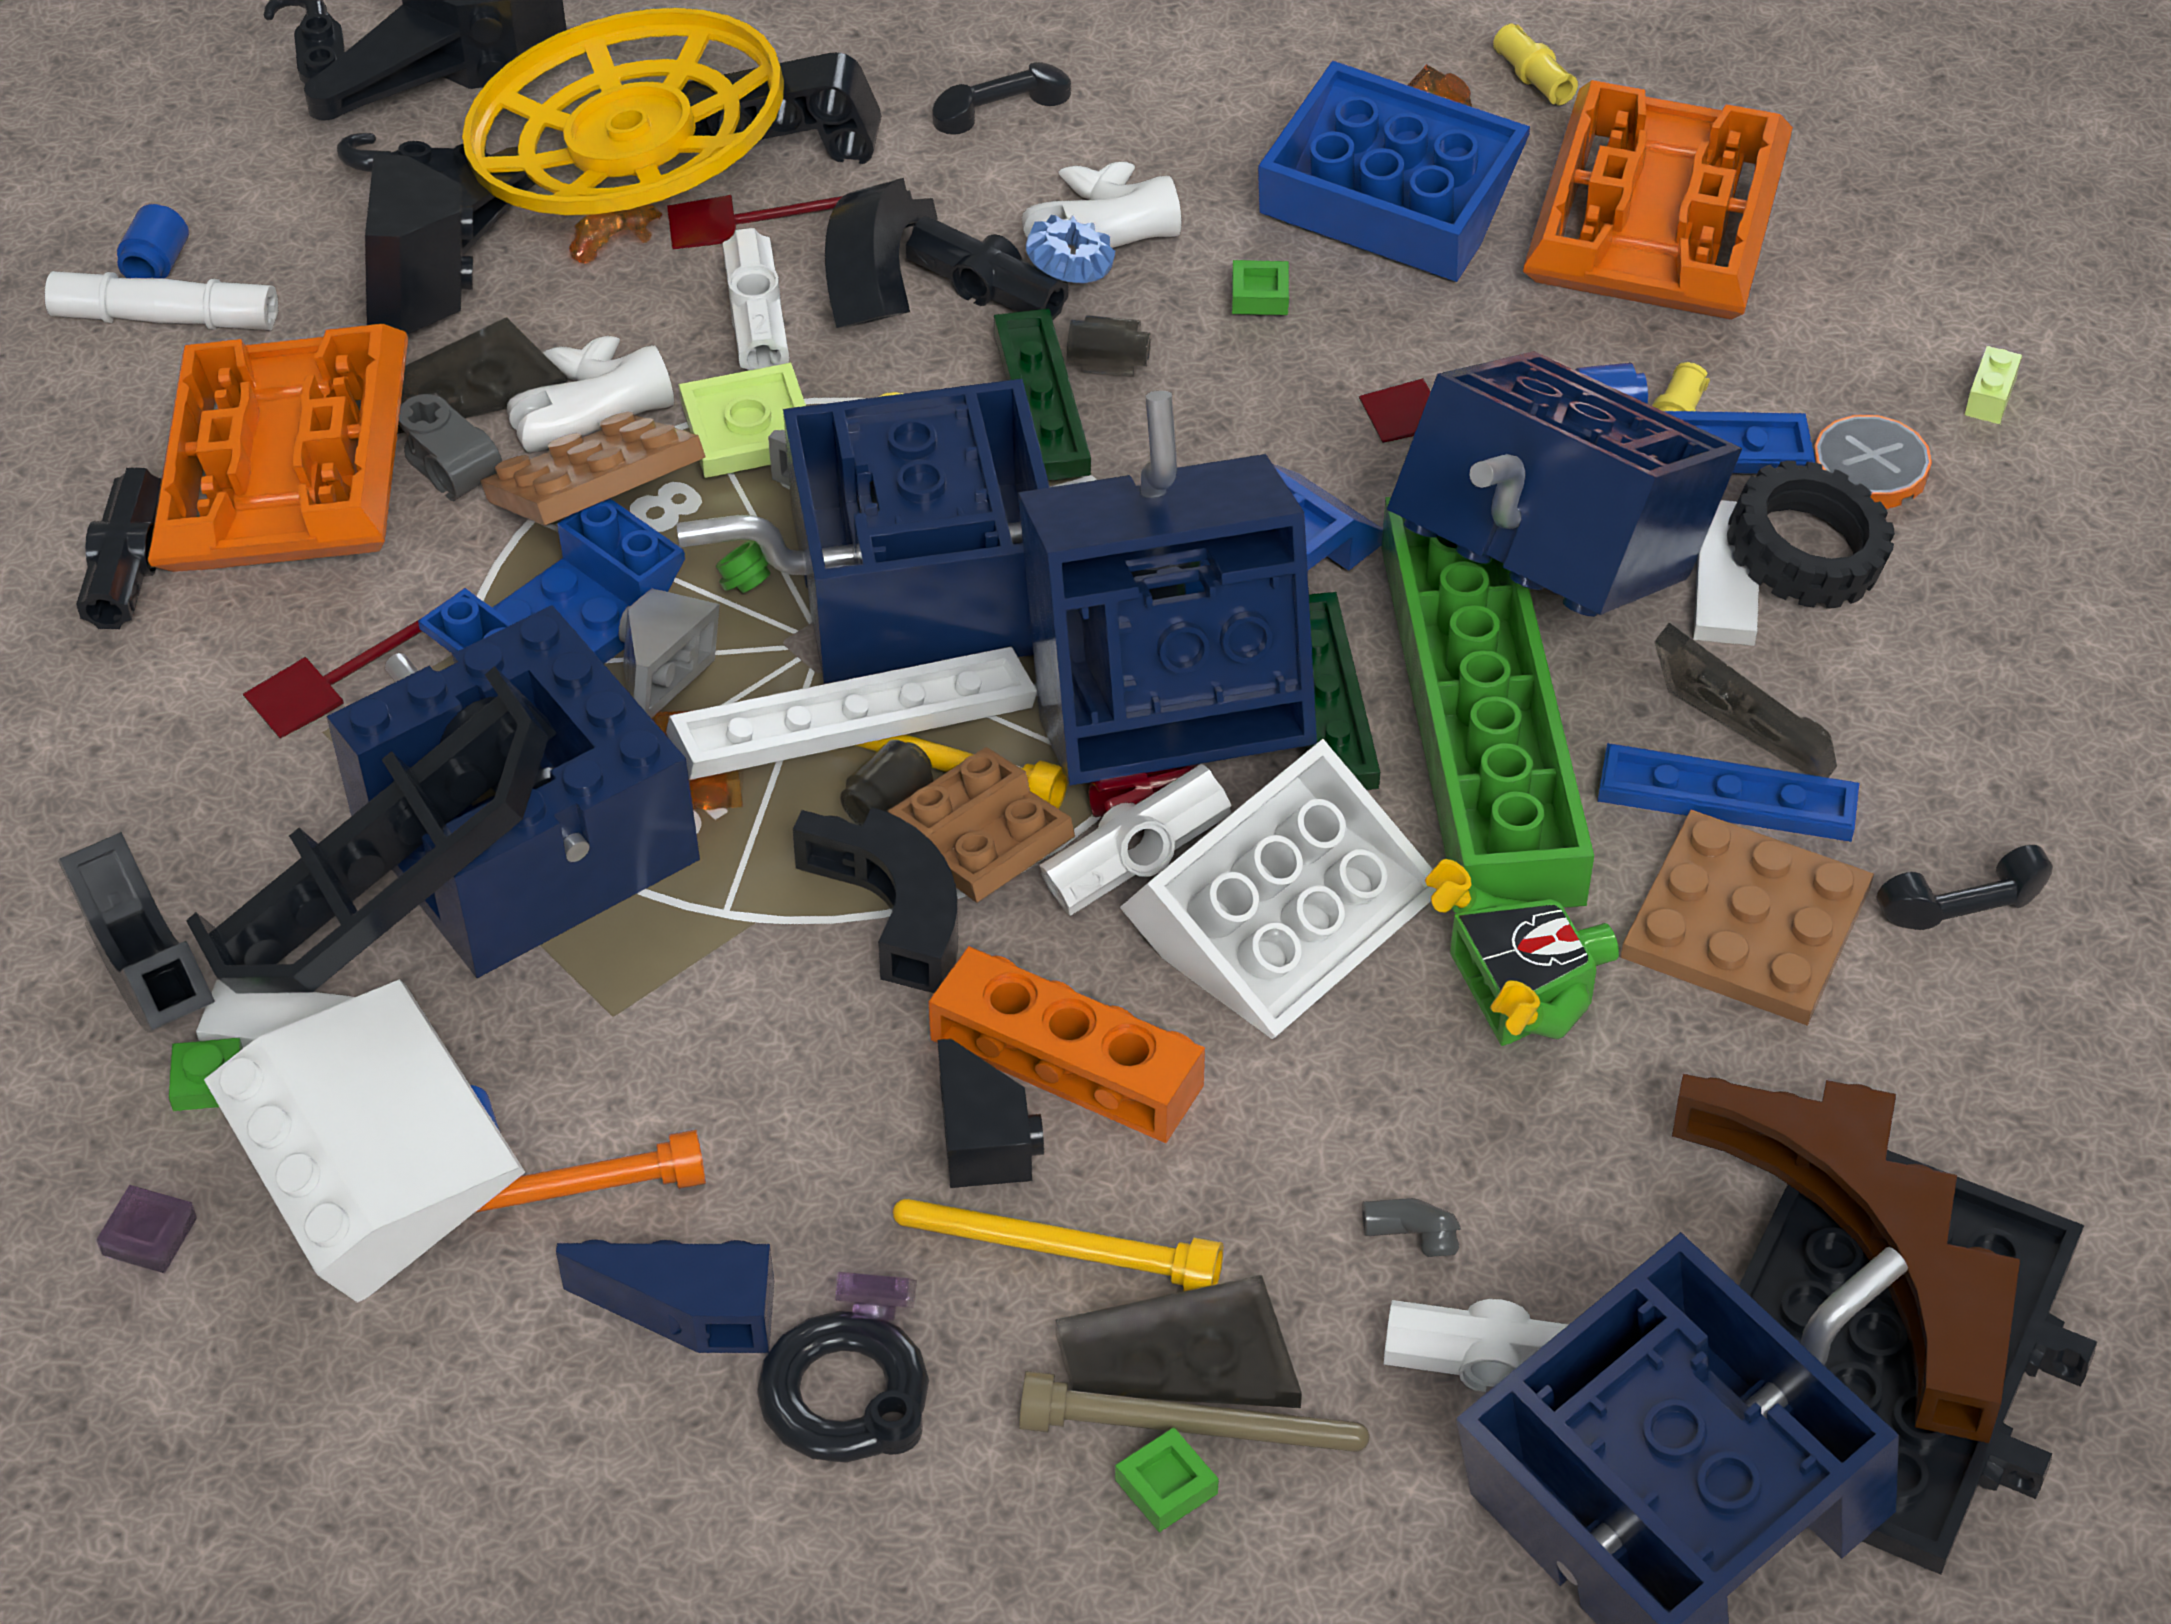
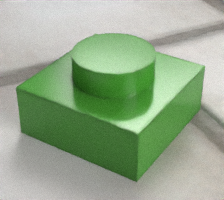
[1232,260,1289,315]
[169,1038,243,1111]
[1115,1427,1219,1532]

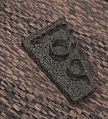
[397,317,568,434]
[1654,623,1837,778]
[1055,1275,1302,1408]

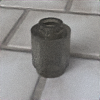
[1067,315,1151,377]
[840,740,933,826]

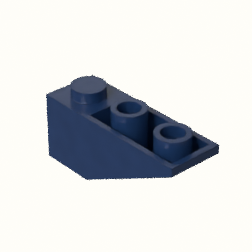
[556,1240,775,1353]

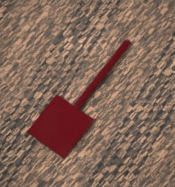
[667,195,843,249]
[1359,378,1431,443]
[243,620,423,738]

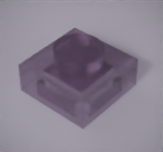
[96,1185,197,1274]
[835,1272,917,1321]

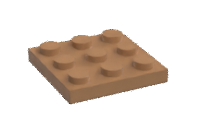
[480,412,706,526]
[1620,810,1874,1026]

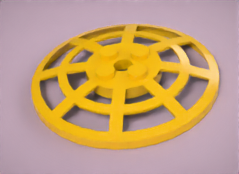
[462,8,784,215]

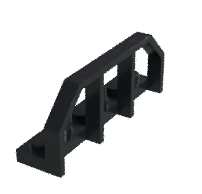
[186,667,557,994]

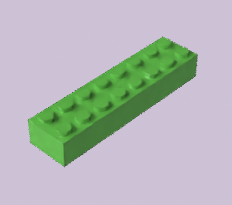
[1381,497,1594,908]

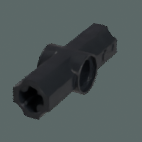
[906,216,1068,320]
[76,467,161,630]

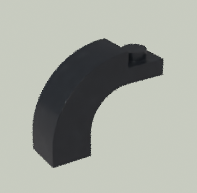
[825,178,938,328]
[793,807,959,993]
[58,832,215,1032]

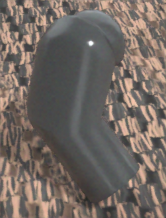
[1362,1198,1461,1257]

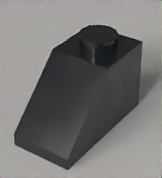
[938,1039,1044,1188]

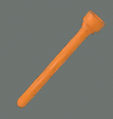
[475,1130,706,1213]

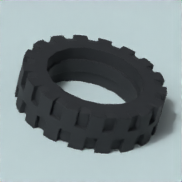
[1727,461,1895,608]

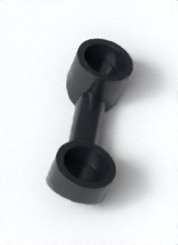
[932,62,1071,135]
[1876,845,2053,930]

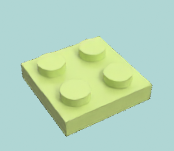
[679,363,806,478]

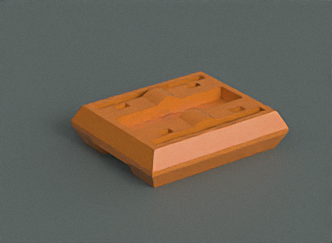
[1523,80,1793,320]
[148,324,408,572]

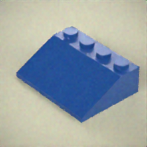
[1258,60,1530,282]

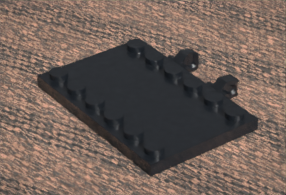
[1739,1150,2097,1575]

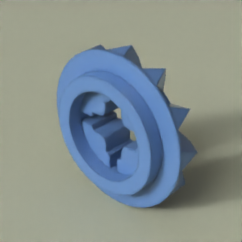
[1025,215,1116,283]

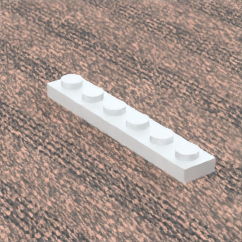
[666,647,1037,780]

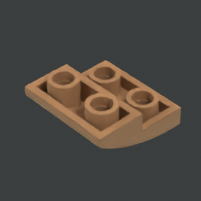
[888,747,1075,903]

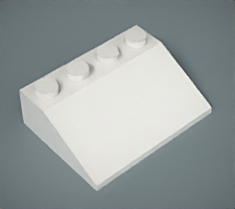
[1120,739,1437,1039]
[204,979,525,1303]

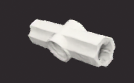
[723,228,789,370]
[1039,764,1232,916]
[1384,1299,1569,1392]

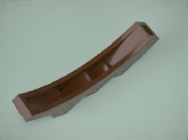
[1672,1074,2020,1443]

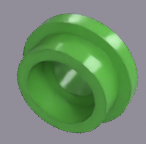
[716,540,771,593]

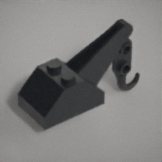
[264,0,567,121]
[337,133,537,334]

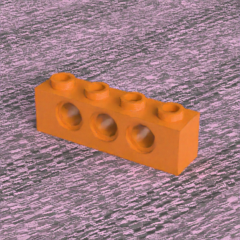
[928,946,1205,1143]

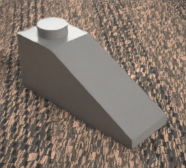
[619,588,720,718]

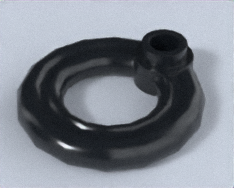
[757,1311,929,1463]

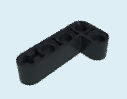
[681,52,882,164]

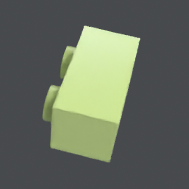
[1965,346,2022,424]

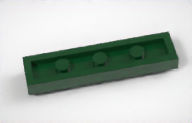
[994,309,1091,480]
[1306,592,1381,790]

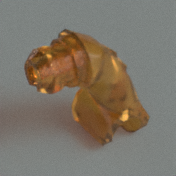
[569,204,662,264]

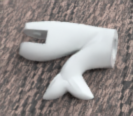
[1022,162,1181,254]
[507,336,674,453]

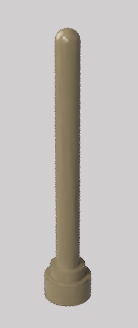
[1019,1371,1370,1452]

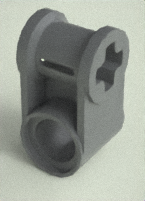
[399,394,502,501]

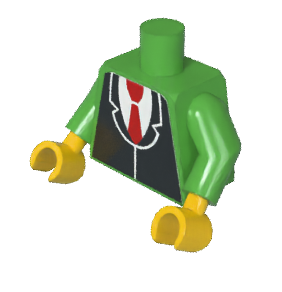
[1425,859,1619,1046]

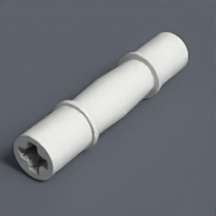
[45,271,278,331]

